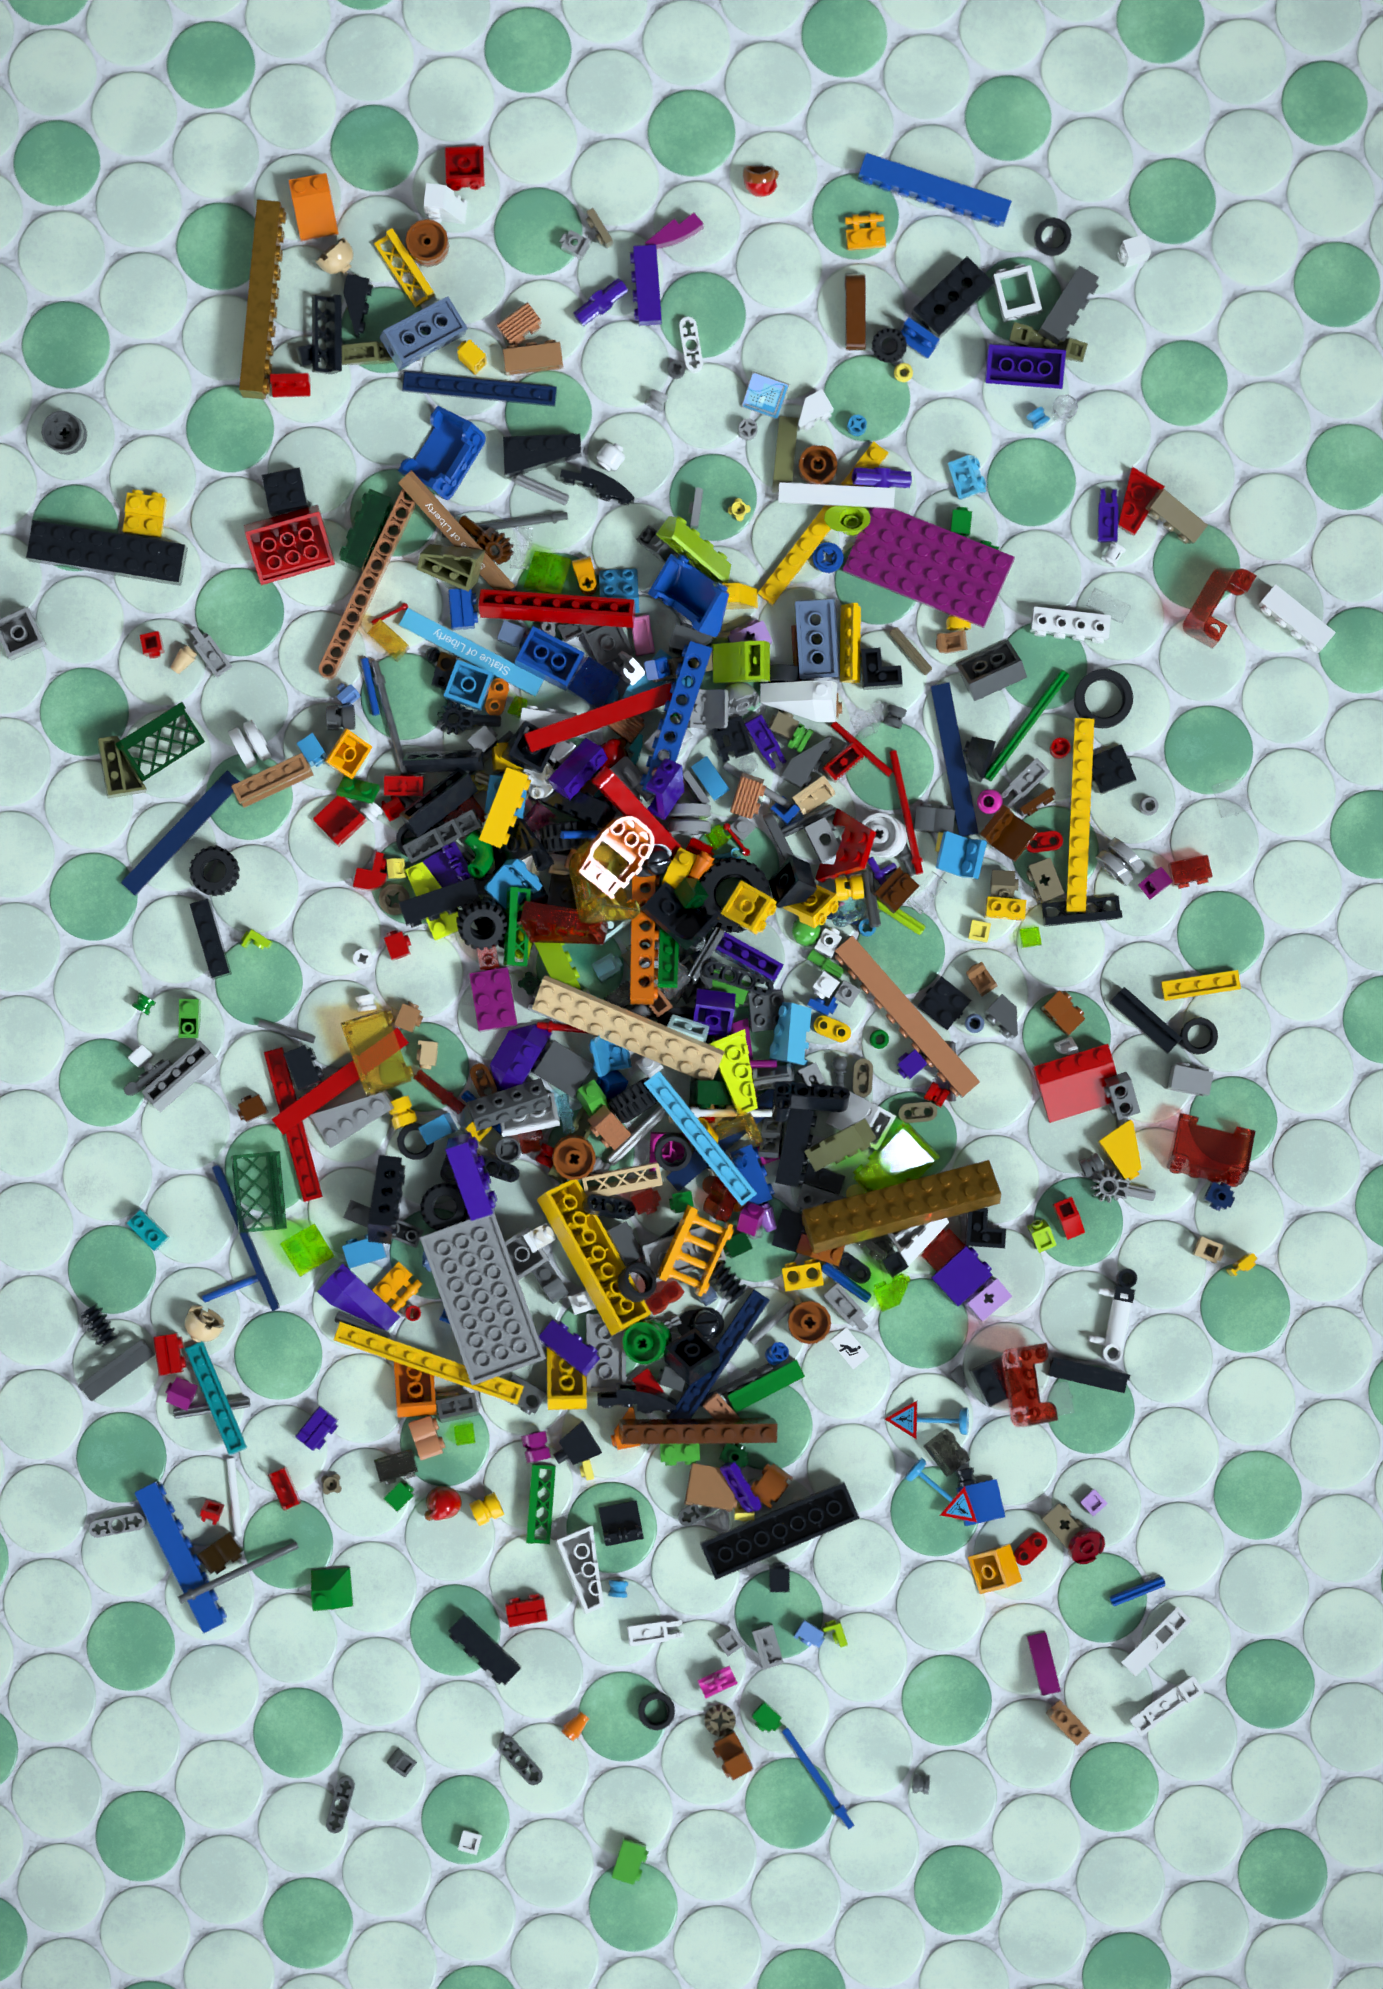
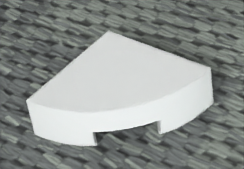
[1054,1036,1079,1055]

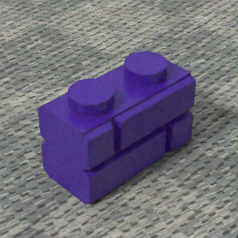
[295,1405,338,1451]

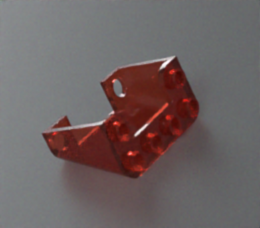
[1183,567,1257,649]
[1167,1113,1256,1187]
[1002,1343,1058,1427]

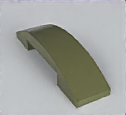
[1009,322,1088,362]
[772,416,798,493]

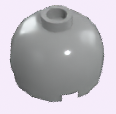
[725,682,759,719]

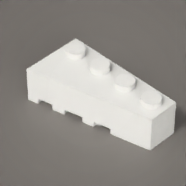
[554,1526,604,1614]

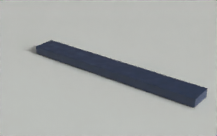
[402,371,557,407]
[930,682,979,837]
[121,770,240,896]
[666,1088,774,1192]
[212,1165,280,1311]
[667,1289,770,1419]

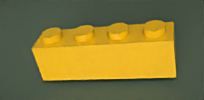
[479,766,531,848]

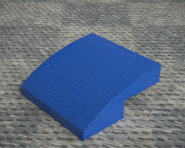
[956,1479,1005,1526]

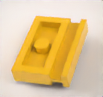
[1226,1253,1258,1276]

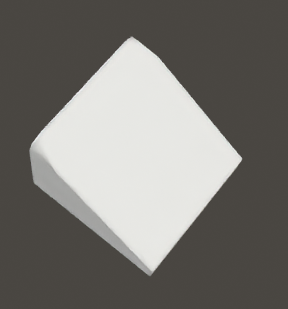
[128,1045,153,1068]

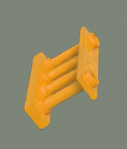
[656,1205,734,1297]

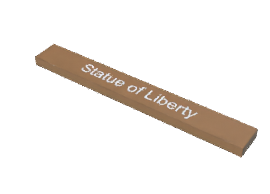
[398,470,515,591]

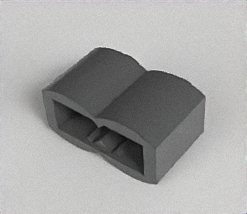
[914,803,955,833]

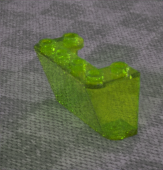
[852,1123,940,1193]

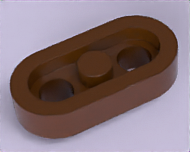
[470,1064,498,1097]

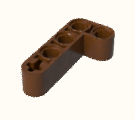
[845,273,866,351]

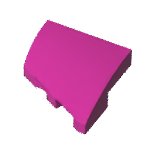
[649,1132,690,1172]

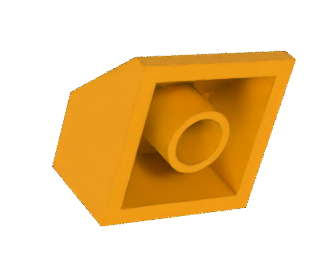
[325,728,372,779]
[968,1544,1022,1594]

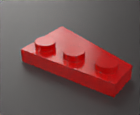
[1118,466,1165,536]

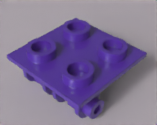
[422,842,472,888]

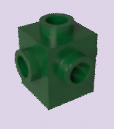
[718,1443,750,1468]

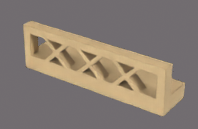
[582,1162,663,1197]

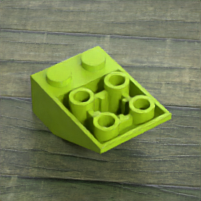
[713,641,770,683]

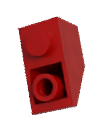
[1052,1197,1085,1240]

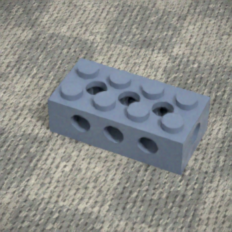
[379,296,468,370]
[795,598,840,679]

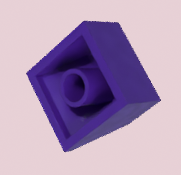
[693,989,736,1037]

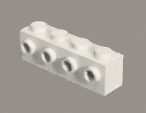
[1030,606,1111,643]

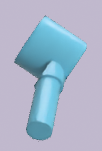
[713,848,741,860]

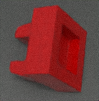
[381,795,405,822]
[200,1499,224,1525]

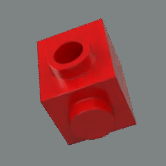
[140,631,165,659]
[384,930,411,961]

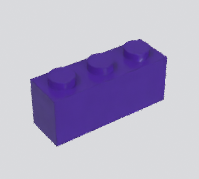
[548,738,608,800]
[538,1319,600,1377]

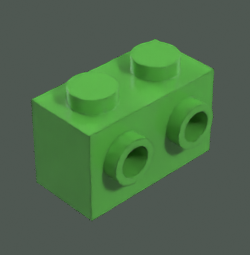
[660,1444,700,1466]

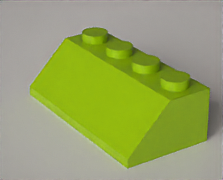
[656,516,731,583]

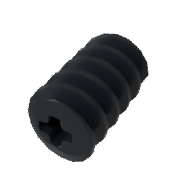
[709,1260,747,1304]
[79,1304,119,1347]

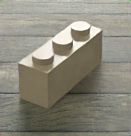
[1145,489,1208,544]

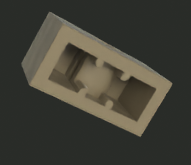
[1026,858,1064,903]
[1041,1503,1085,1549]

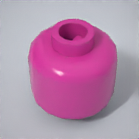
[977,789,1003,814]

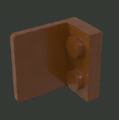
[980,804,1038,862]

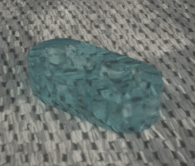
[832,899,866,927]

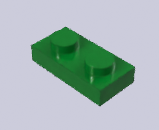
[336,776,380,804]

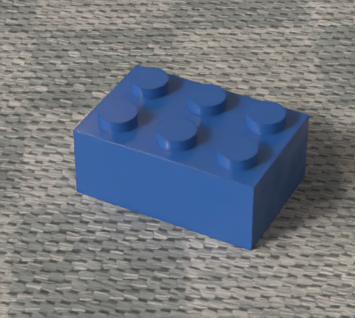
[515,626,585,691]

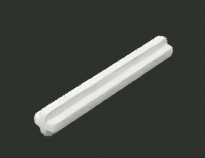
[607,1106,667,1166]

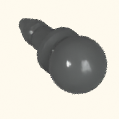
[832,1056,847,1087]

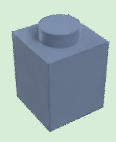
[497,620,528,649]

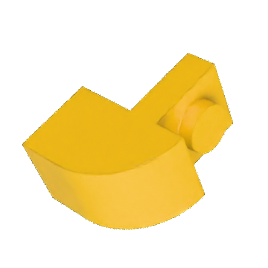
[662,848,697,889]

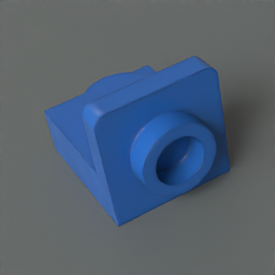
[807,997,838,1016]

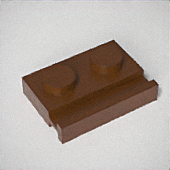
[873,866,920,914]

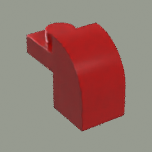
[353,852,388,891]

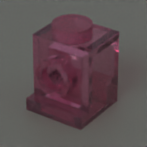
[523,800,556,833]

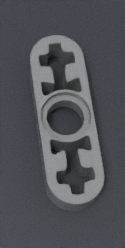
[89,1512,146,1538]

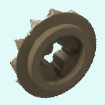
[379,884,410,915]
[705,1705,736,1736]

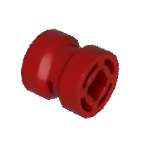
[1050,738,1070,759]
[924,1082,950,1108]
[534,1143,554,1168]

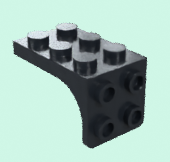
[641,882,722,951]

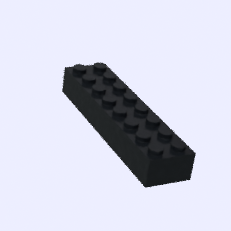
[26,520,188,586]
[700,1481,860,1580]

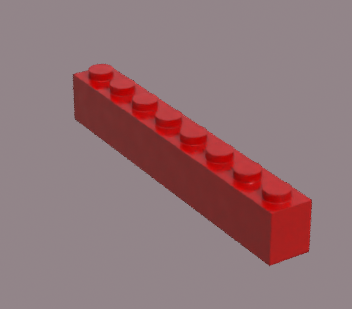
[478,589,636,628]

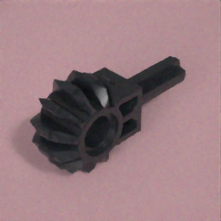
[437,702,501,735]

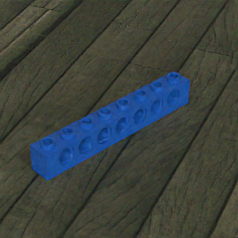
[640,641,712,795]

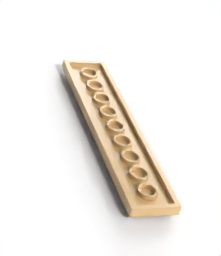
[532,975,725,1081]

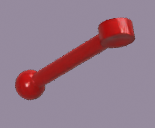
[371,603,408,625]
[723,823,750,856]

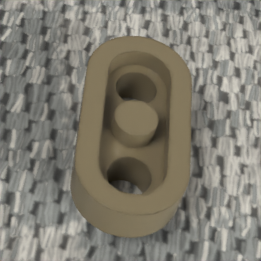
[852,1059,873,1098]
[898,1102,937,1123]

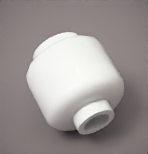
[596,443,625,472]

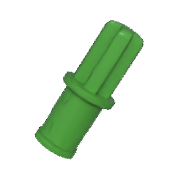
[807,949,844,979]

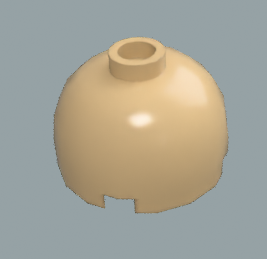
[315,237,354,274]
[185,1305,225,1342]

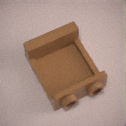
[684,1463,737,1512]
[1046,1699,1090,1746]

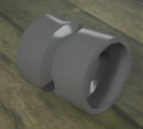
[326,705,355,731]
[495,1137,522,1163]

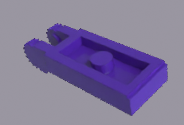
[1098,488,1118,543]
[745,715,787,770]
[720,1462,762,1512]

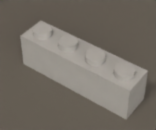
[142,1040,218,1112]

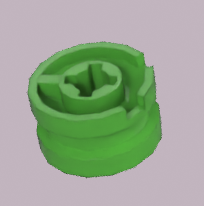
[787,723,814,754]

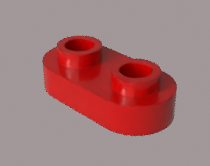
[1026,831,1063,853]
[1014,1532,1048,1566]

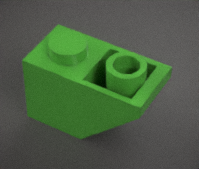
[178,999,201,1038]

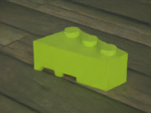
[533,930,582,990]

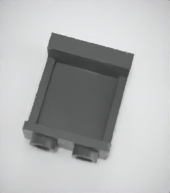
[533,1040,594,1098]

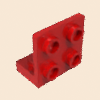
[313,796,367,847]

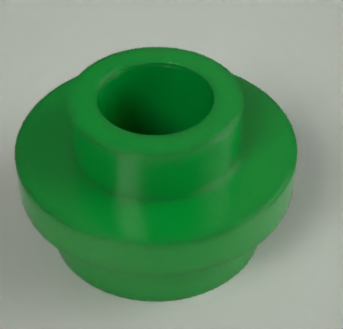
[870,1030,889,1049]

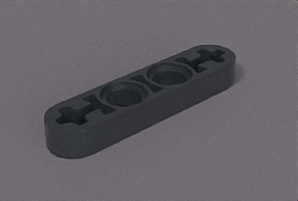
[701,961,774,996]

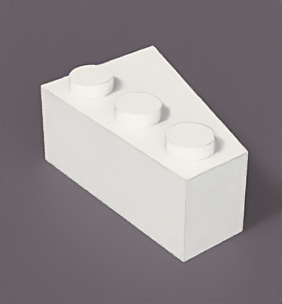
[888,1218,949,1266]

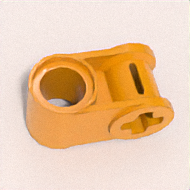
[572,556,597,596]

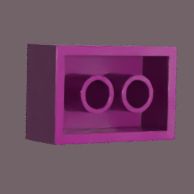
[469,967,518,1032]

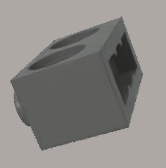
[1103,1072,1141,1120]
[506,1374,547,1415]

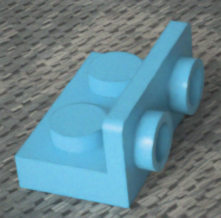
[948,455,986,500]

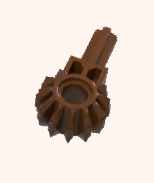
[458,515,514,565]

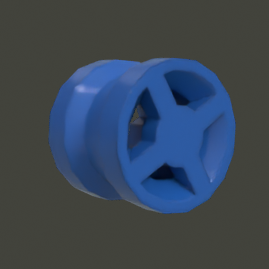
[765,1342,789,1365]

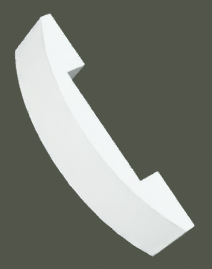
[1129,1676,1204,1736]

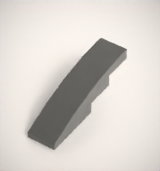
[402,809,483,863]

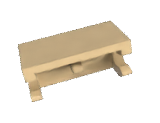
[792,775,835,816]

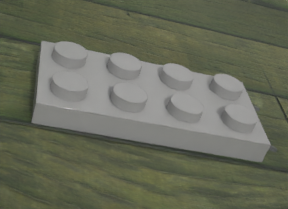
[641,1222,726,1282]
[586,1314,626,1392]

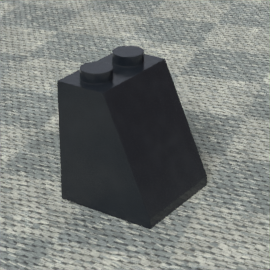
[970,1354,1021,1407]

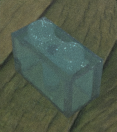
[591,953,623,983]

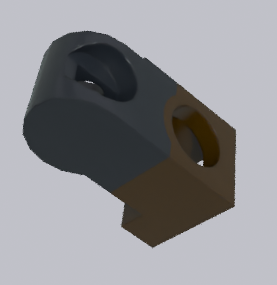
[431,652,459,690]

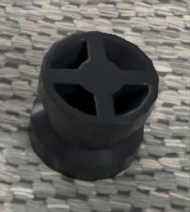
[955,1467,977,1487]

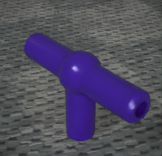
[867,857,897,885]

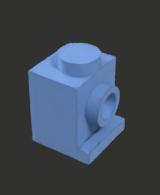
[793,1619,825,1648]

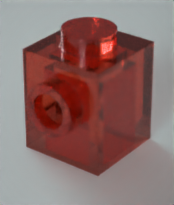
[477,944,499,971]
[518,1129,543,1154]
[631,1188,661,1215]

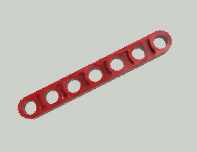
[592,766,683,861]

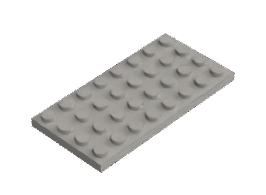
[420,1213,546,1385]

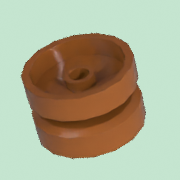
[406,219,449,267]
[552,1134,596,1180]
[788,1301,831,1344]

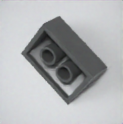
[956,640,1027,701]

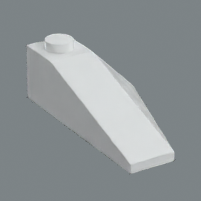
[760,681,837,722]

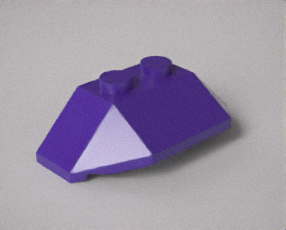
[490,1024,552,1092]

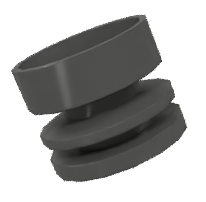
[41,411,87,455]

